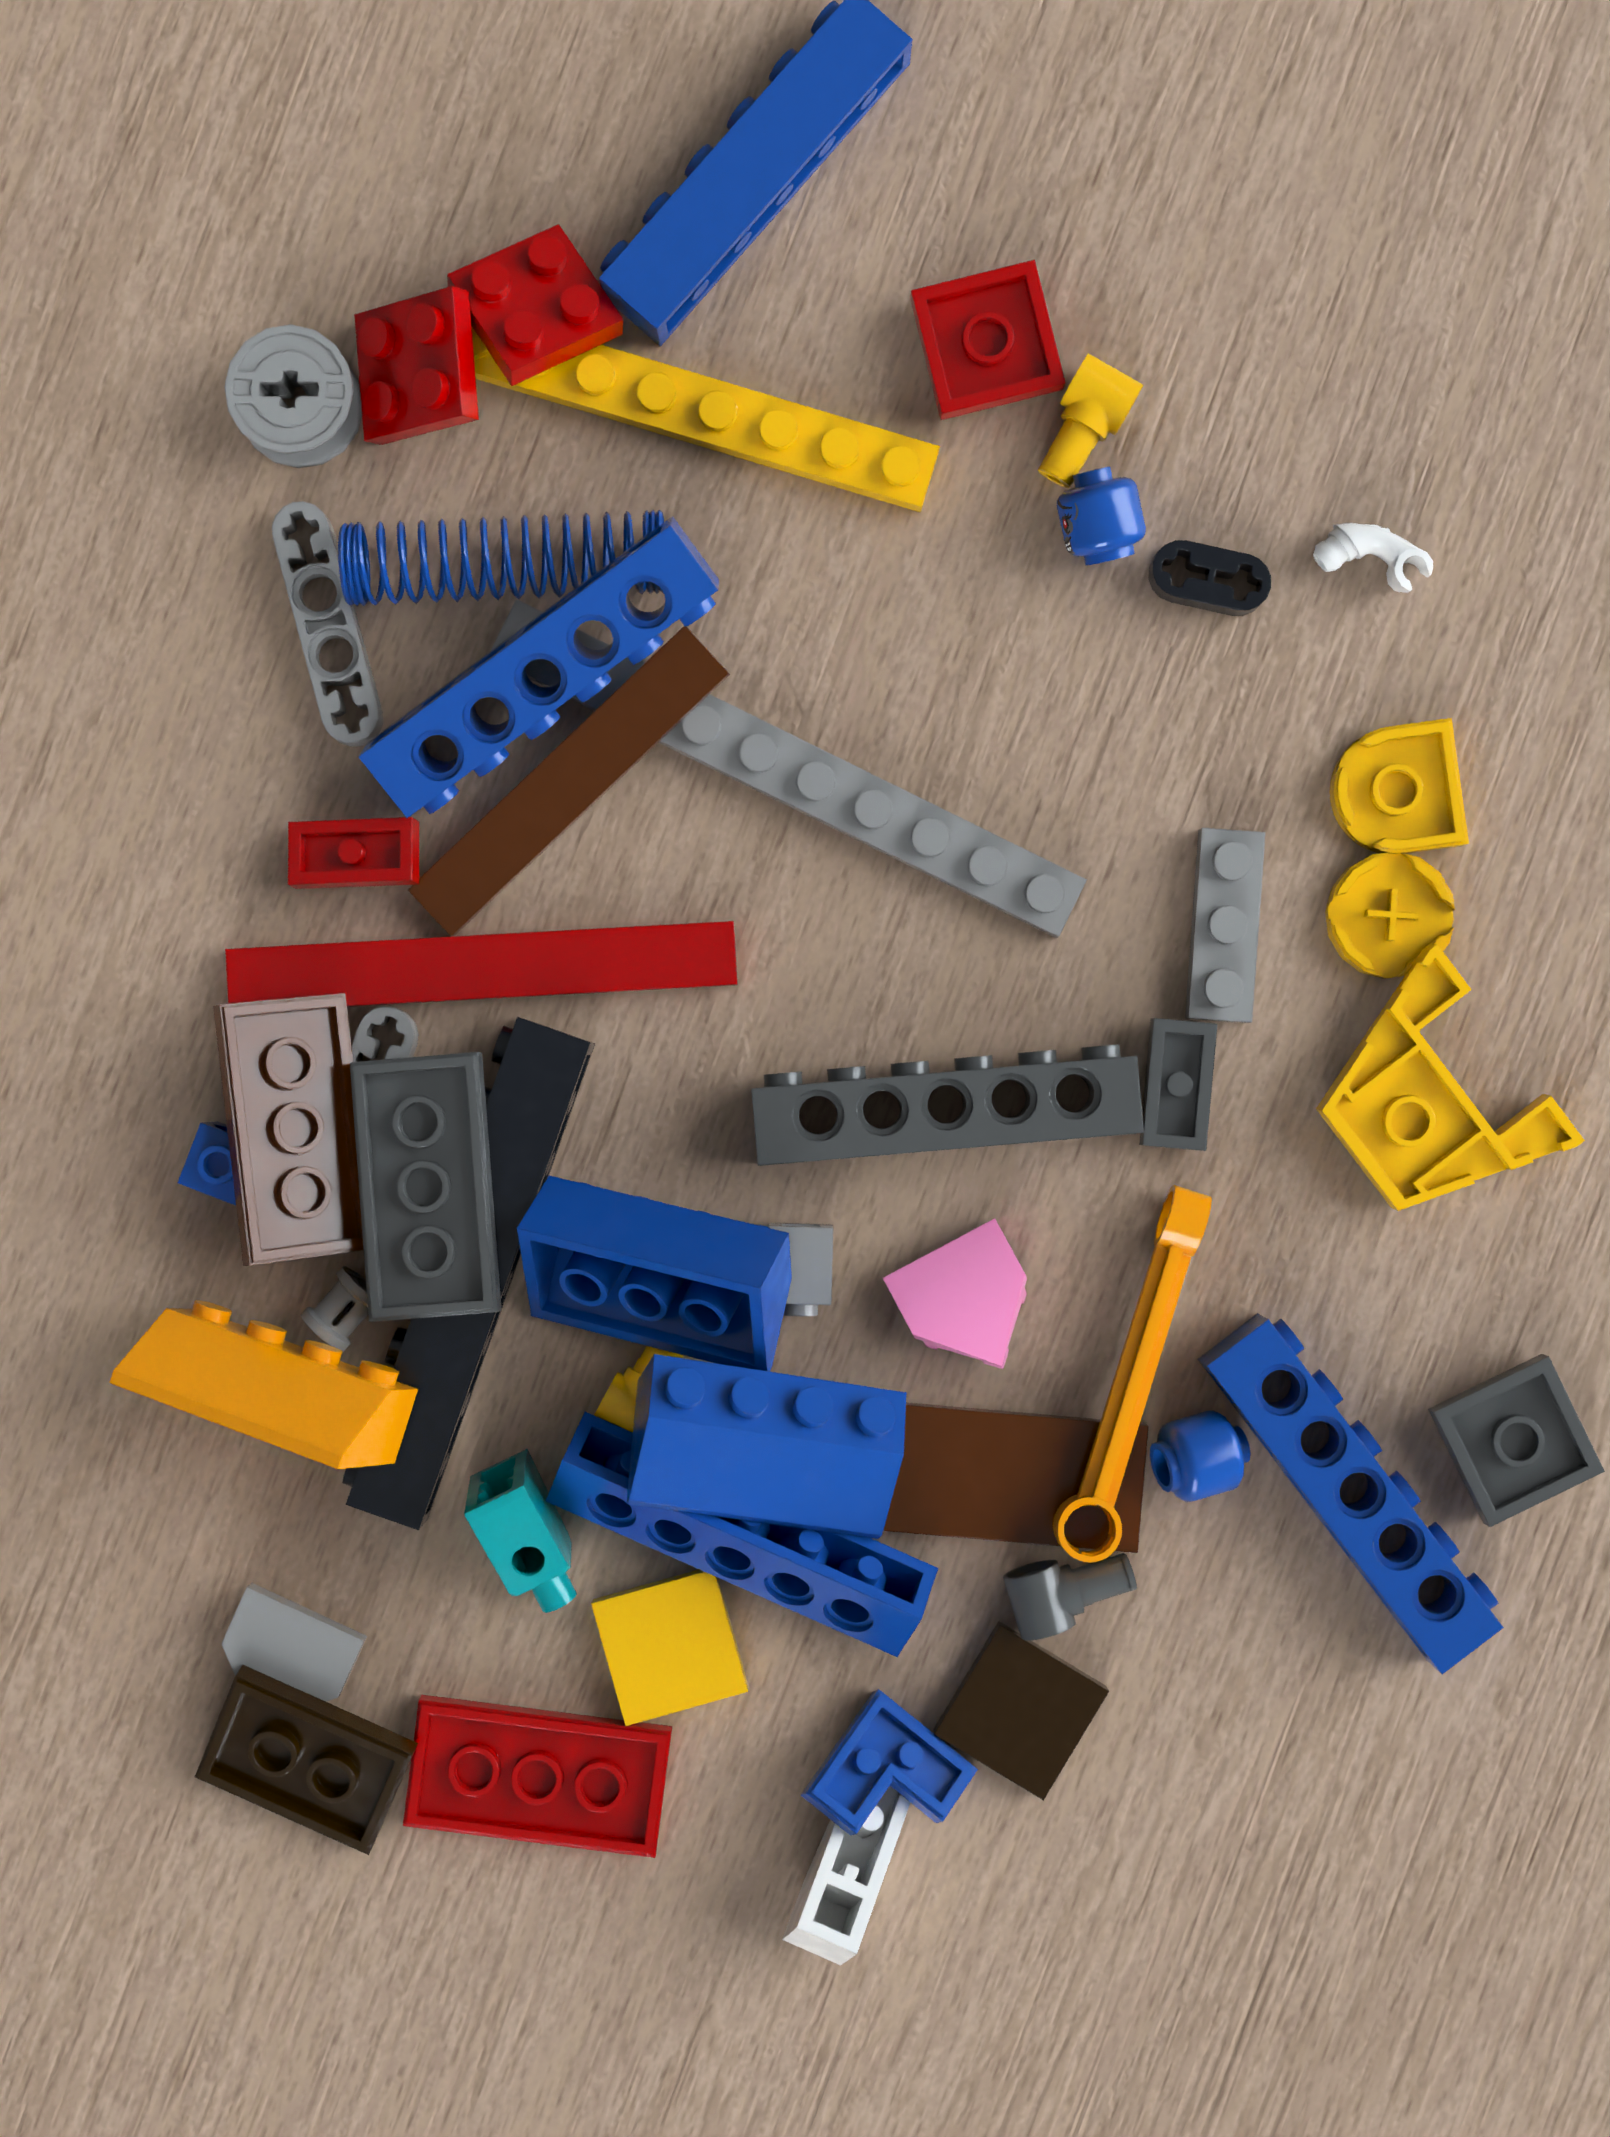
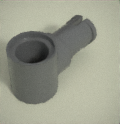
[1003,1553,1137,1641]

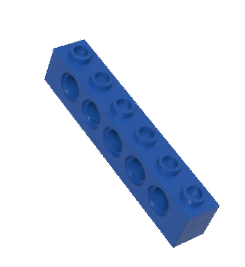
[358,516,719,818]
[1197,1313,1504,1674]
[546,1412,938,1657]

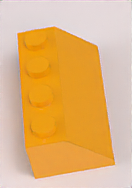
[109,1300,418,1469]

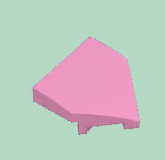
[883,1218,1027,1369]

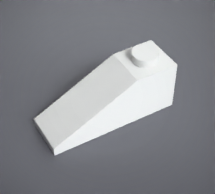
[782,1786,910,1965]

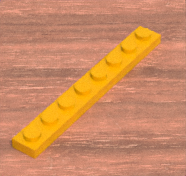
[472,327,940,513]

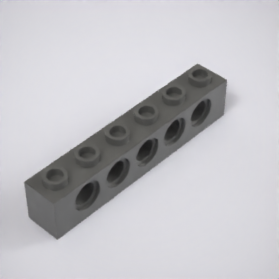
[751,1044,1144,1166]

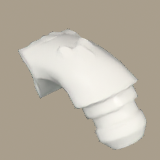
[1313,523,1433,593]

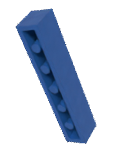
[599,0,913,347]

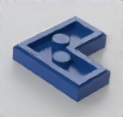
[801,1689,978,1836]

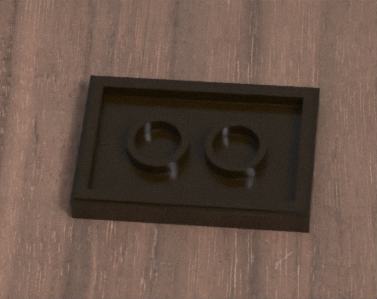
[195,1665,418,1855]

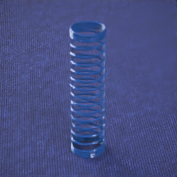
[338,510,664,607]

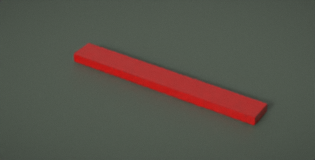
[225,921,738,1007]

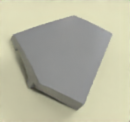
[222,1583,367,1702]

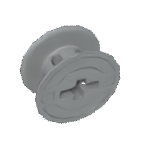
[224,324,362,468]

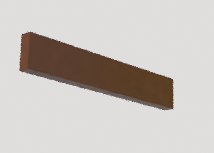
[408,626,730,936]

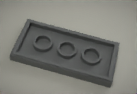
[350,1052,502,1322]

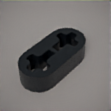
[1148,540,1271,616]

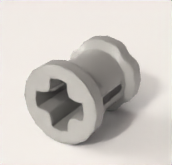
[301,1266,368,1352]

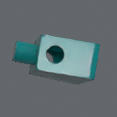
[464,1449,577,1613]

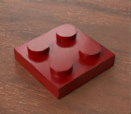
[447,224,624,386]
[910,260,1066,420]
[354,286,479,445]

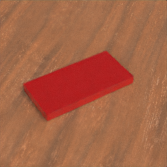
[403,1695,672,1858]

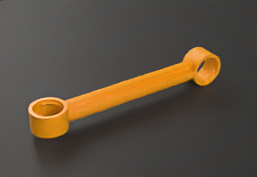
[1053,1185,1212,1563]

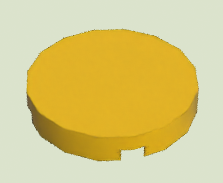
[1325,852,1455,979]

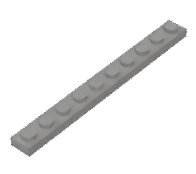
[491,599,1087,938]

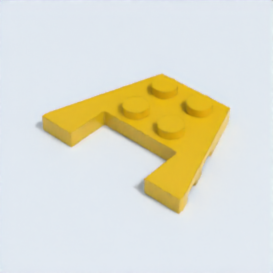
[1316,944,1585,1211]

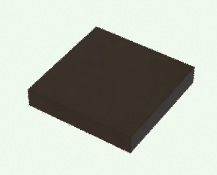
[933,1621,1109,1801]

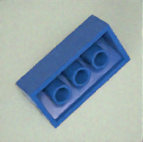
[517,1175,792,1372]
[626,1354,907,1539]

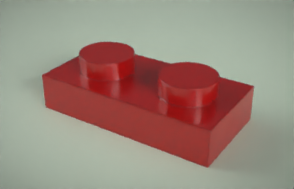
[288,817,419,889]

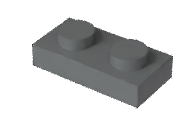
[1139,1018,1218,1151]

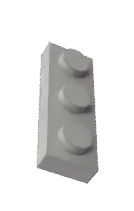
[1185,828,1266,1023]

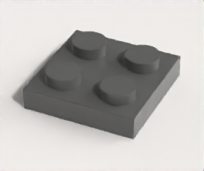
[1428,1354,1605,1527]

